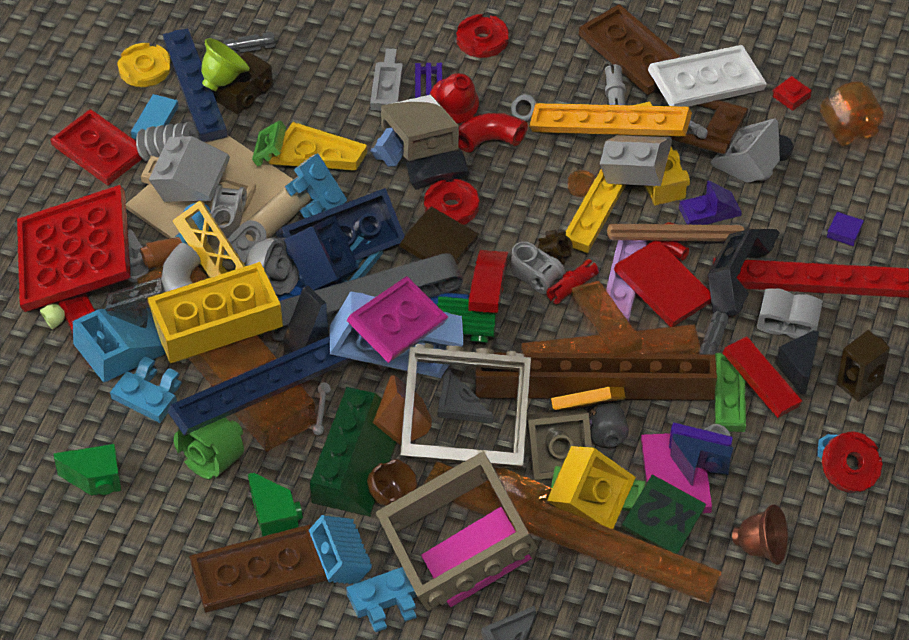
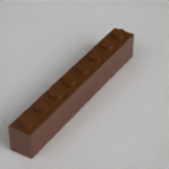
[476,352,717,400]

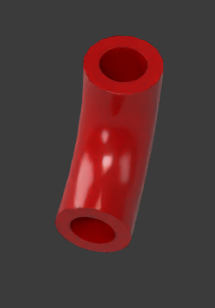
[458,113,528,152]

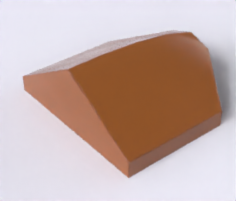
[373,375,432,445]

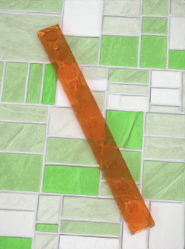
[424,461,721,603]

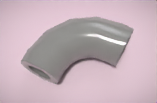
[161,243,201,292]

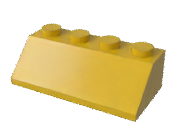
[148,262,283,363]

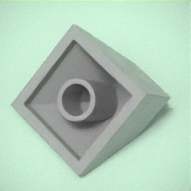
[710,118,780,183]

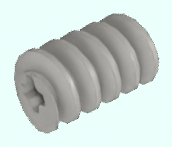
[136,122,199,161]

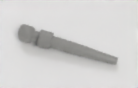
[688,120,708,139]

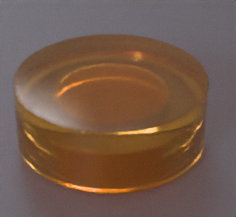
[568,170,595,197]

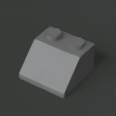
[600,135,672,186]
[149,136,230,202]

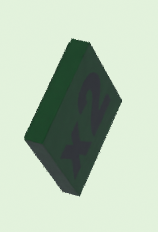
[621,474,706,558]

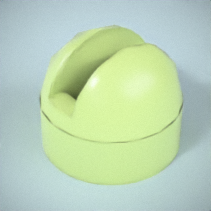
[40,304,65,330]

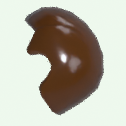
[367,459,418,506]

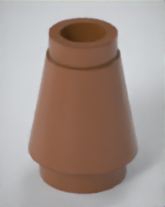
[140,236,182,270]

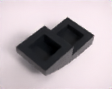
[406,151,470,190]

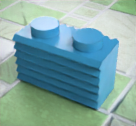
[309,515,372,584]

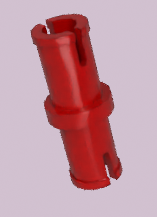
[546,259,599,304]

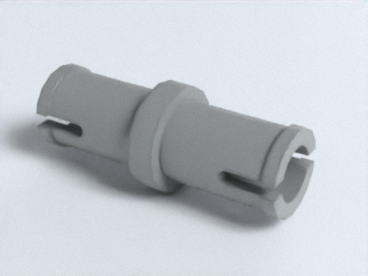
[605,64,627,105]

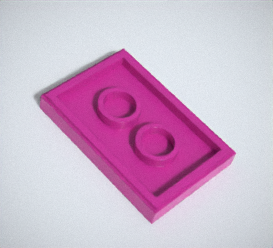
[346,276,448,363]
[641,433,712,513]
[421,507,532,607]

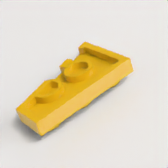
[269,122,367,170]

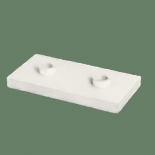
[648,45,767,107]

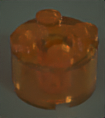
[820,81,884,146]

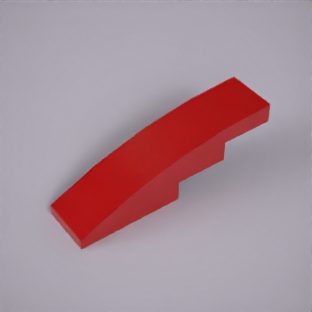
[468,250,508,313]

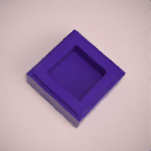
[827,212,864,246]

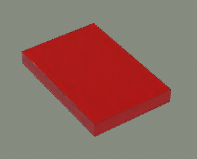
[50,109,143,186]
[614,241,712,328]

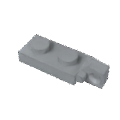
[370,48,403,111]

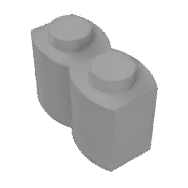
[757,288,823,339]

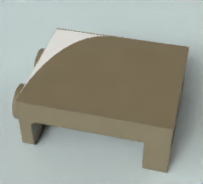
[381,95,459,161]

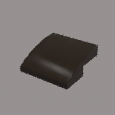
[399,206,479,265]

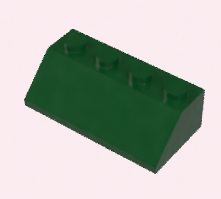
[310,387,397,517]

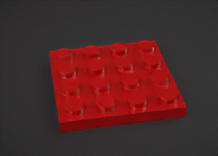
[17,185,131,312]

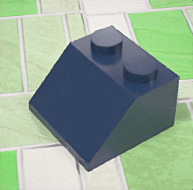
[284,216,359,290]

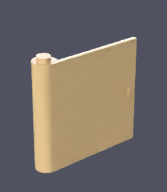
[126,135,312,272]

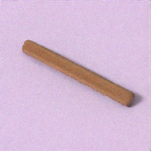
[607,224,745,241]

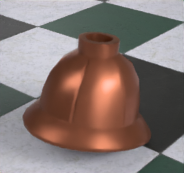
[732,504,788,565]

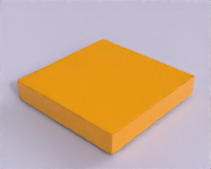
[551,387,626,410]

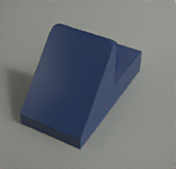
[670,433,733,486]

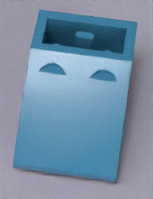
[73,306,166,383]

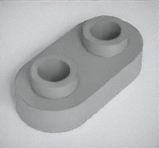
[217,220,266,270]

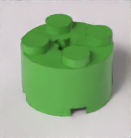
[174,417,244,479]

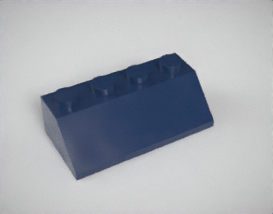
[276,188,405,266]

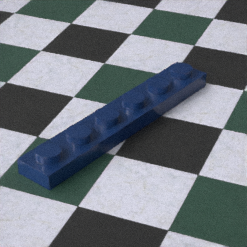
[162,28,228,142]

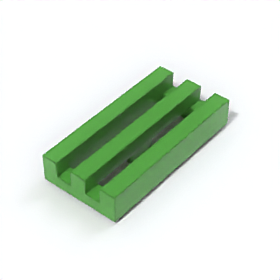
[252,121,287,166]

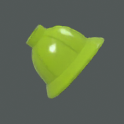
[201,38,250,91]

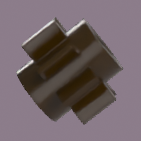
[538,229,573,264]

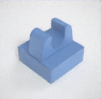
[370,127,404,167]

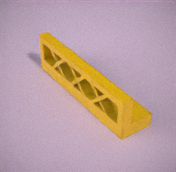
[173,200,245,278]

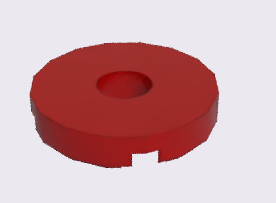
[456,14,509,58]
[424,179,480,225]
[822,431,883,493]

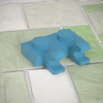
[285,153,347,218]
[110,356,181,423]
[346,567,417,632]

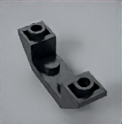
[708,229,780,316]

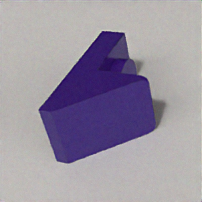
[679,181,742,225]

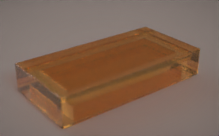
[488,467,552,503]

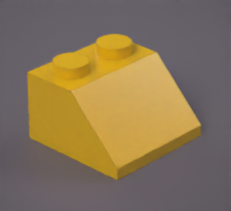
[547,446,636,532]

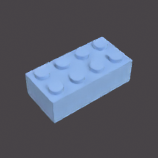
[330,291,463,378]

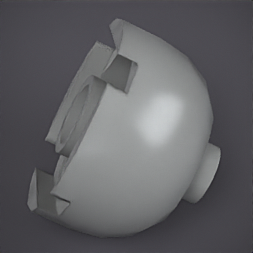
[245,238,299,295]

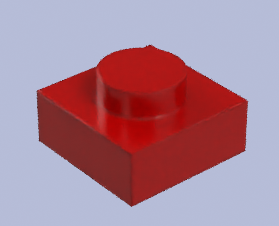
[772,76,812,111]

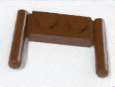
[669,100,748,155]

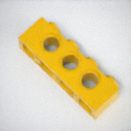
[628,101,690,206]

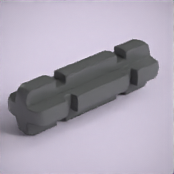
[223,32,276,53]
[699,311,729,354]

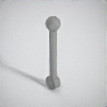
[313,382,331,436]

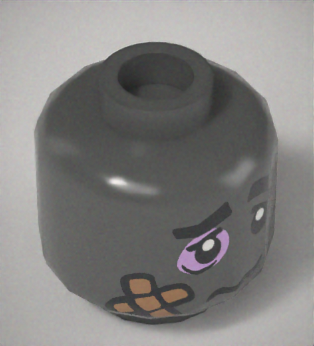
[589,403,629,447]

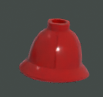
[430,73,479,124]

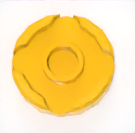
[117,43,171,87]

